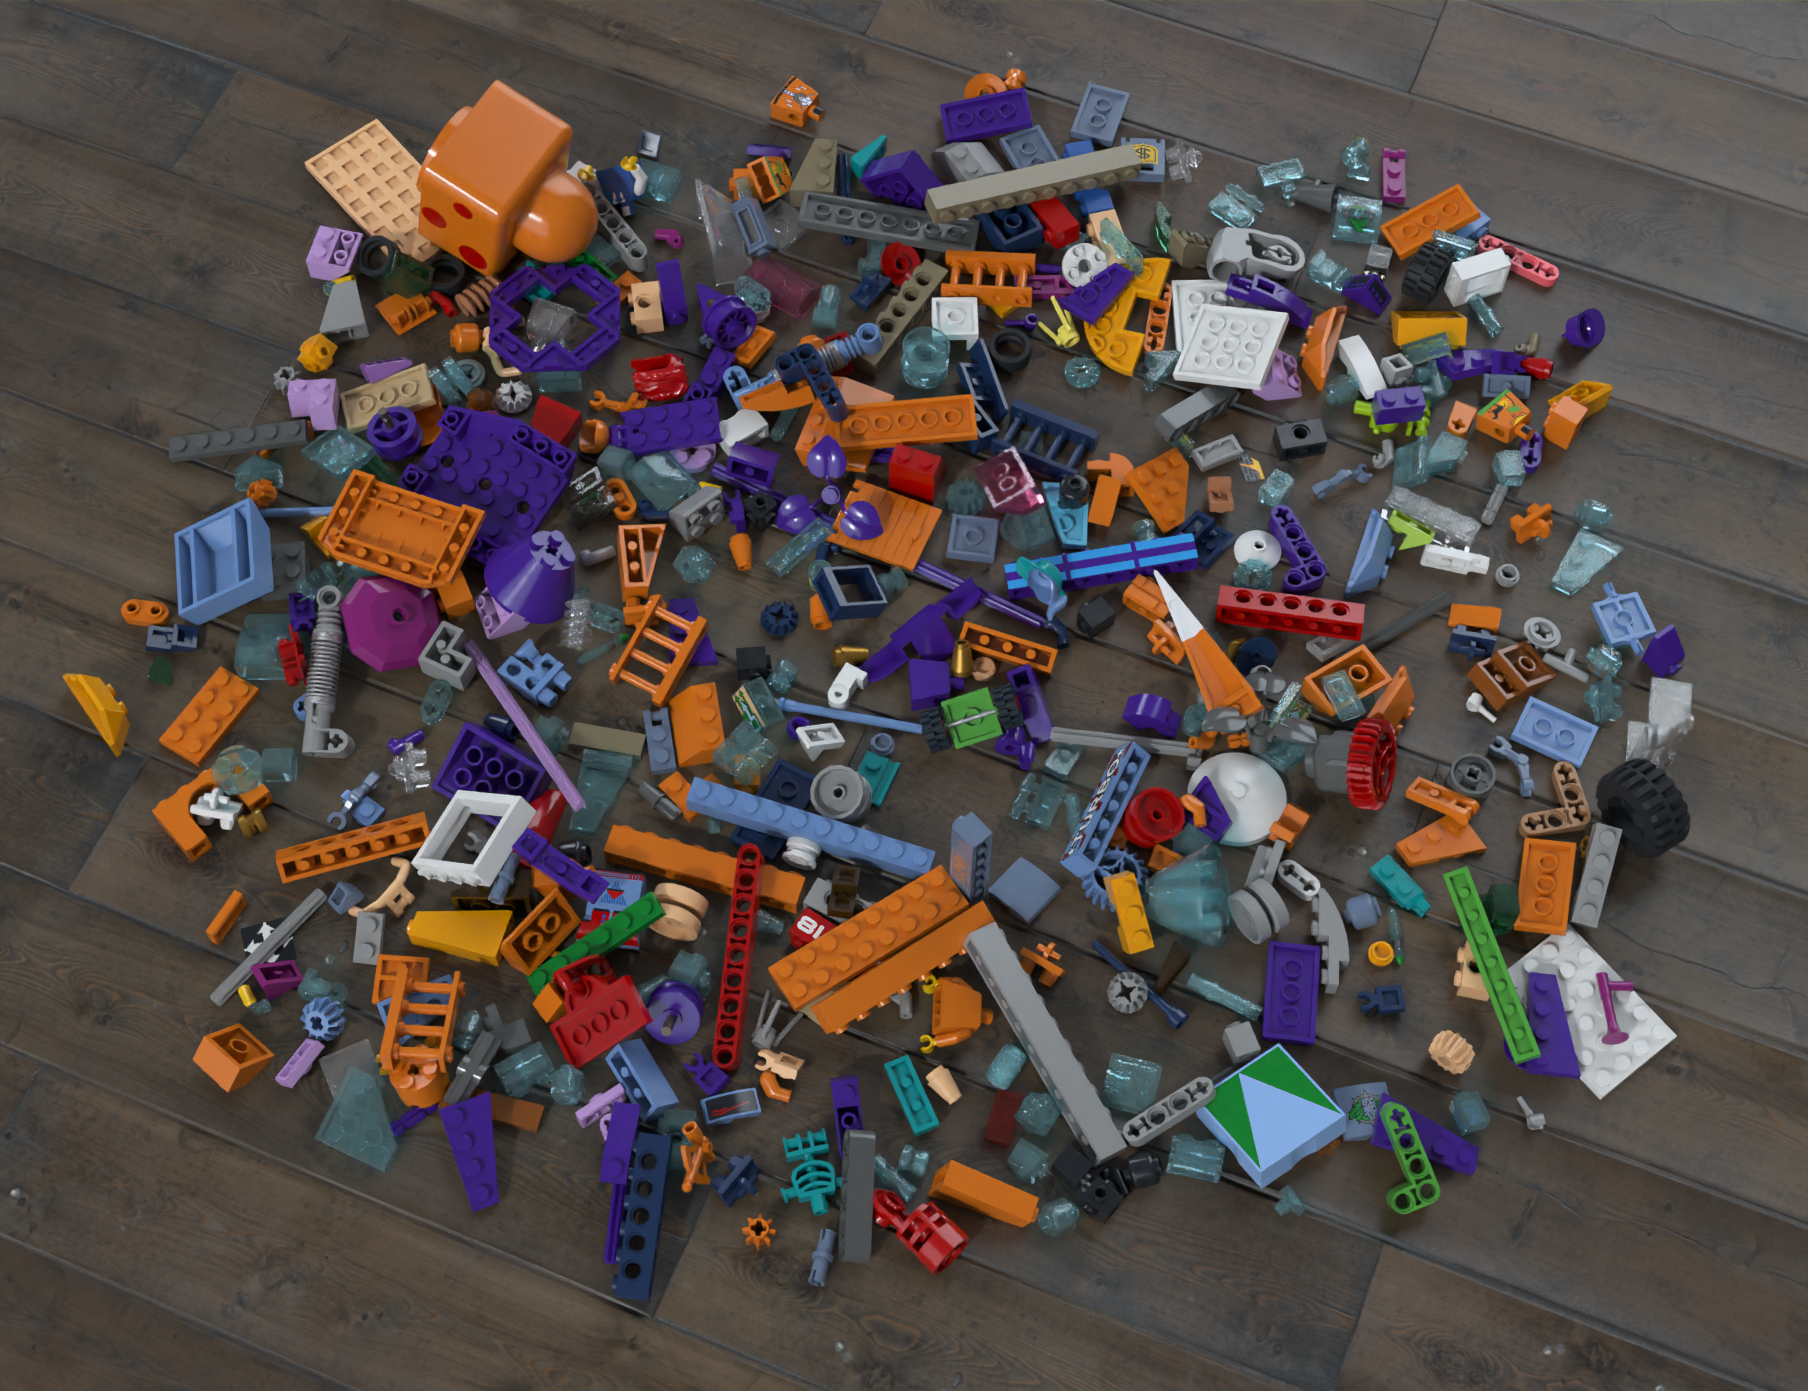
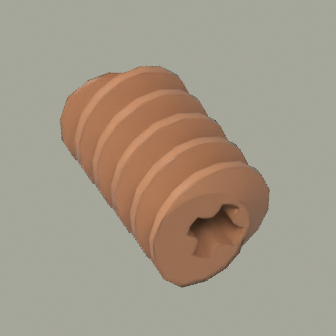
[455,273,502,317]

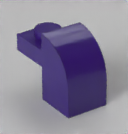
[1122,694,1182,739]

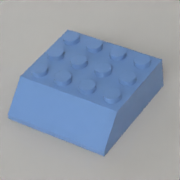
[174,498,274,626]

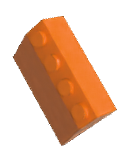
[795,376,896,473]

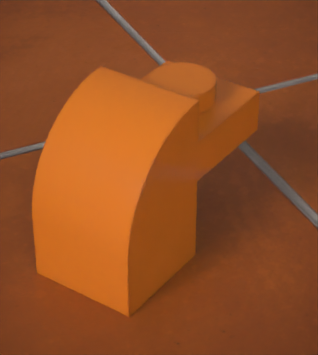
[1086,453,1135,497]
[1268,803,1313,850]

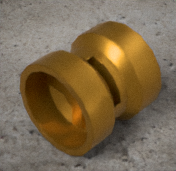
[236,807,270,840]

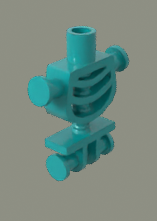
[780,1128,842,1215]

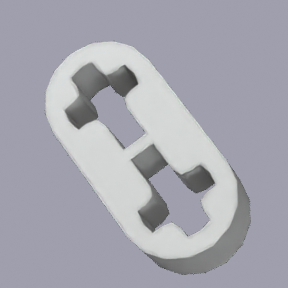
[1276,860,1320,901]

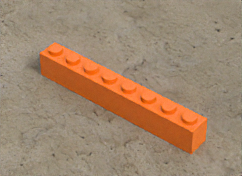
[603,824,806,914]
[810,900,998,1035]

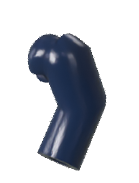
[638,499,670,523]
[814,540,841,568]
[1043,616,1069,649]

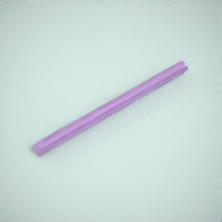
[464,640,586,812]

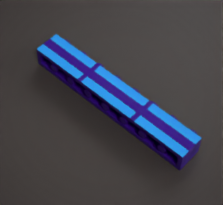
[1004,533,1198,601]

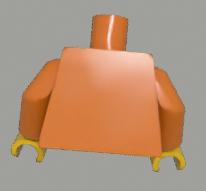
[919,975,993,1054]

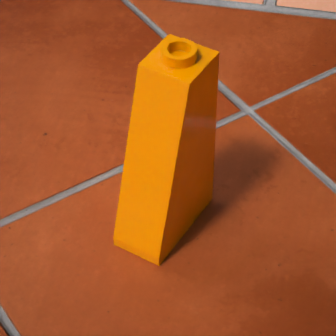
[407,910,516,967]

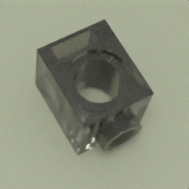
[1363,243,1393,283]

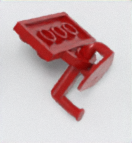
[549,954,653,1072]

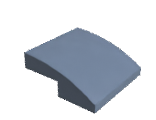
[988,857,1061,924]

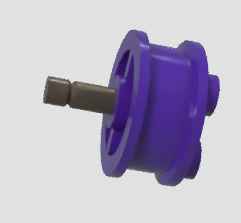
[367,406,424,461]

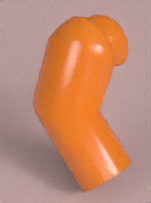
[1188,731,1218,750]
[760,1069,793,1103]

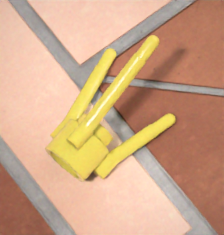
[1037,296,1080,348]

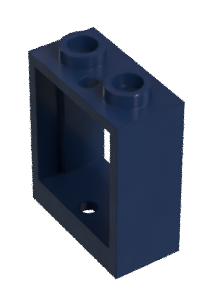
[812,565,888,621]

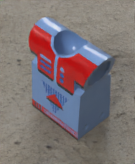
[576,868,647,951]

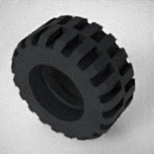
[1596,759,1691,859]

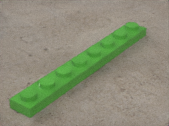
[1443,866,1541,1065]

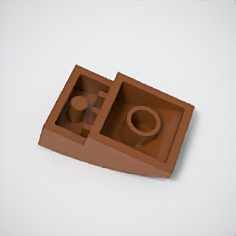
[1467,640,1558,711]

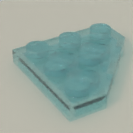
[314,1066,398,1173]

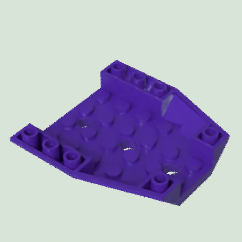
[397,405,578,565]

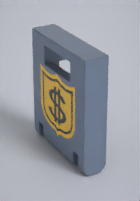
[1121,137,1165,183]

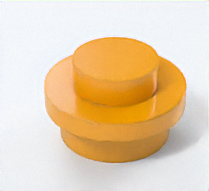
[1368,941,1394,967]

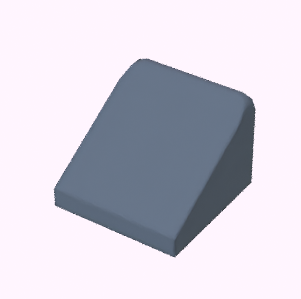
[327,880,365,915]

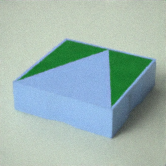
[1195,1043,1346,1189]

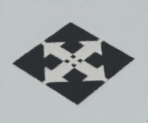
[240,916,297,963]

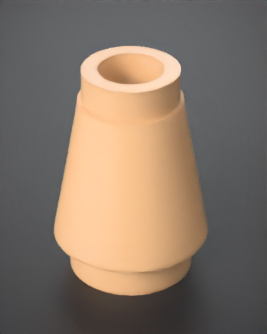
[925,1065,962,1105]

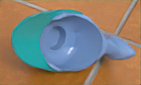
[1016,556,1068,621]

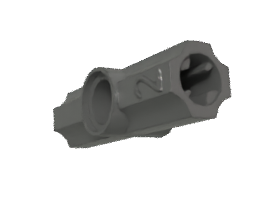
[443,1030,503,1105]

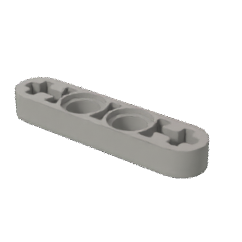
[1123,1077,1216,1147]

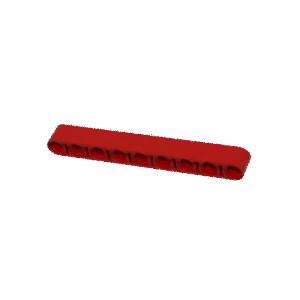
[712,843,765,1073]

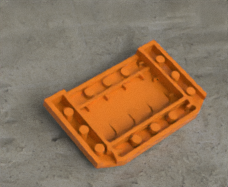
[317,469,486,589]

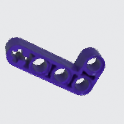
[1269,504,1327,596]

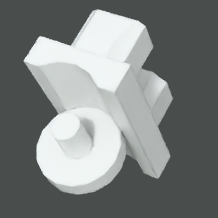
[190,787,243,830]

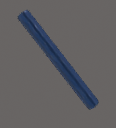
[837,153,854,245]

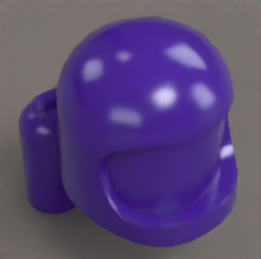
[995,725,1035,770]

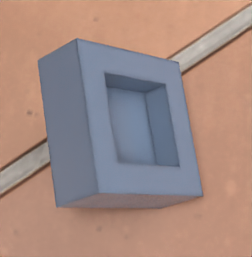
[635,130,663,158]

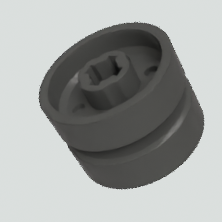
[1445,753,1496,805]

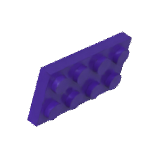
[940,87,1033,144]
[1261,940,1321,1046]

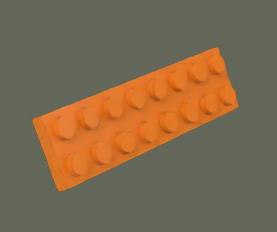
[768,865,969,1012]

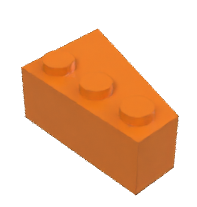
[431,570,476,620]

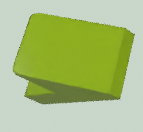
[1387,509,1435,550]

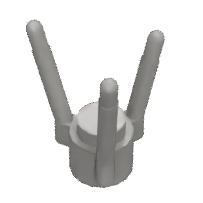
[751,990,803,1050]

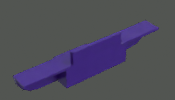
[858,576,982,683]

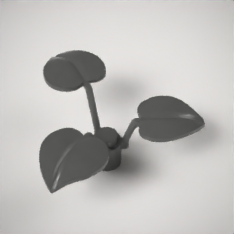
[1202,672,1318,753]

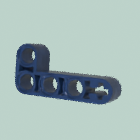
[774,343,849,422]

